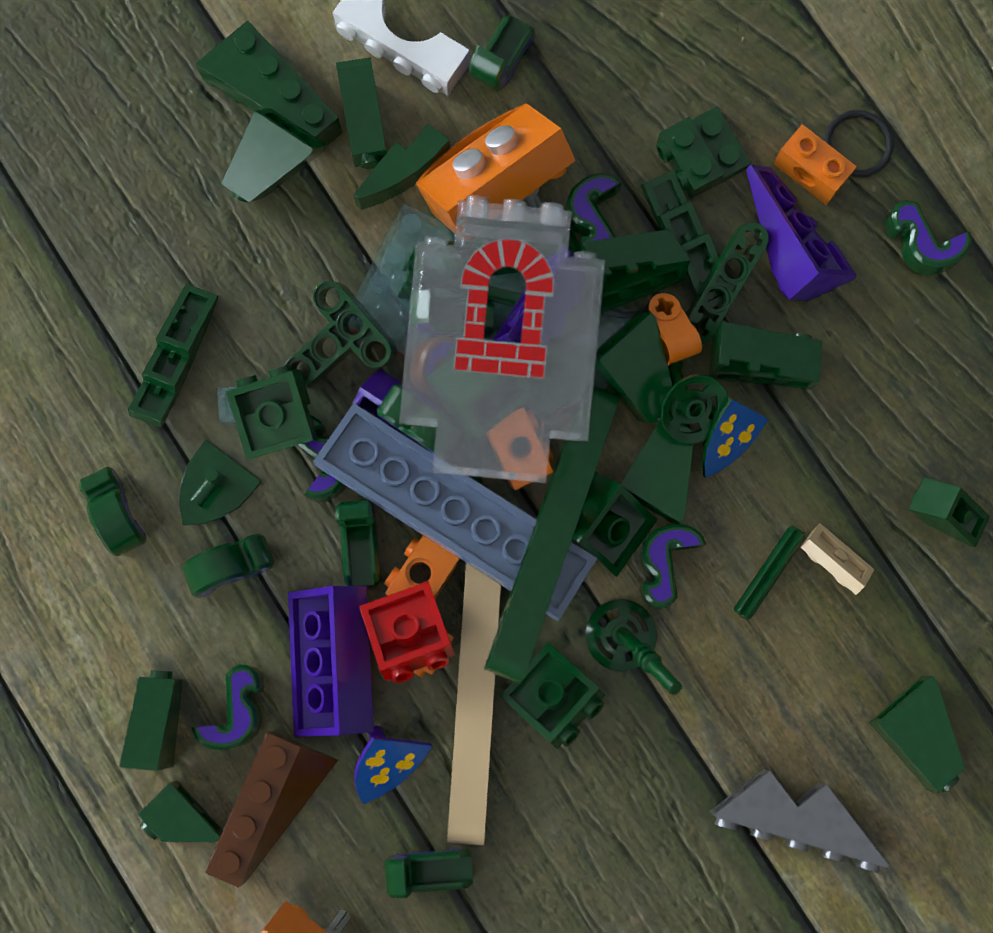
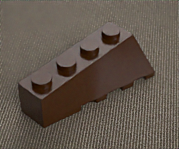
[205,731,338,888]

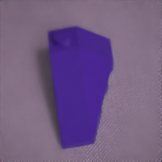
[746,165,857,301]

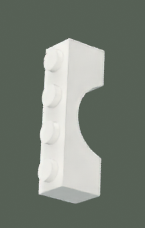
[332,0,470,96]

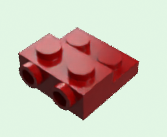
[359,581,455,683]

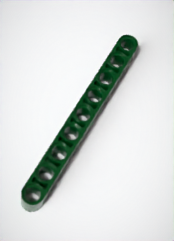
[484,383,620,683]

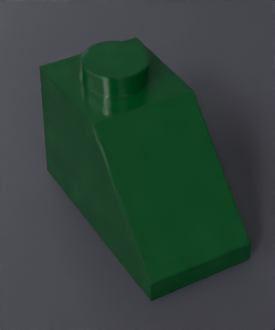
[909,478,990,547]
[137,780,223,843]

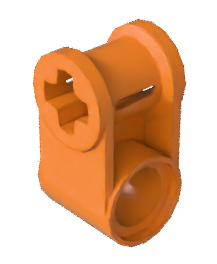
[648,293,702,365]

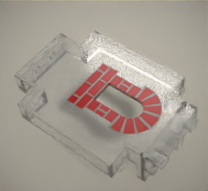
[399,196,605,483]

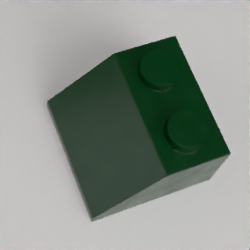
[571,471,657,577]

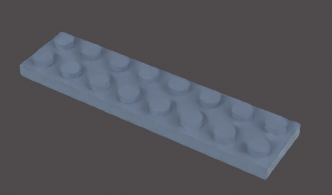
[313,403,597,621]

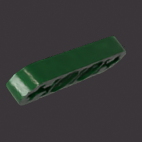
[686,222,768,344]

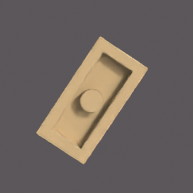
[801,523,875,595]

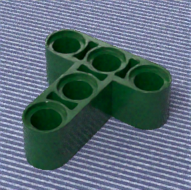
[285,281,397,386]

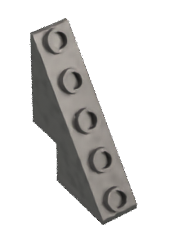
[710,769,889,873]

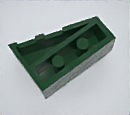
[578,229,691,316]
[709,321,823,389]

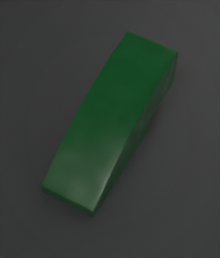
[353,124,450,210]

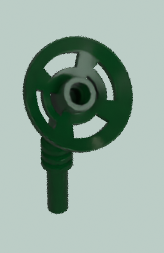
[661,360,728,444]
[585,599,682,695]

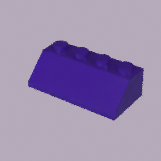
[288,586,374,737]

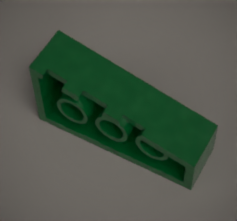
[195,20,342,147]

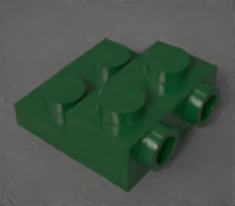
[656,106,751,199]
[226,365,317,460]
[500,643,605,749]

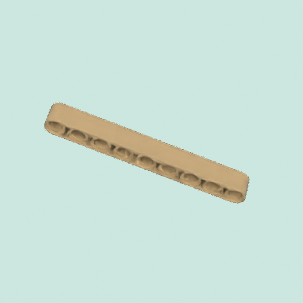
[447,563,501,845]

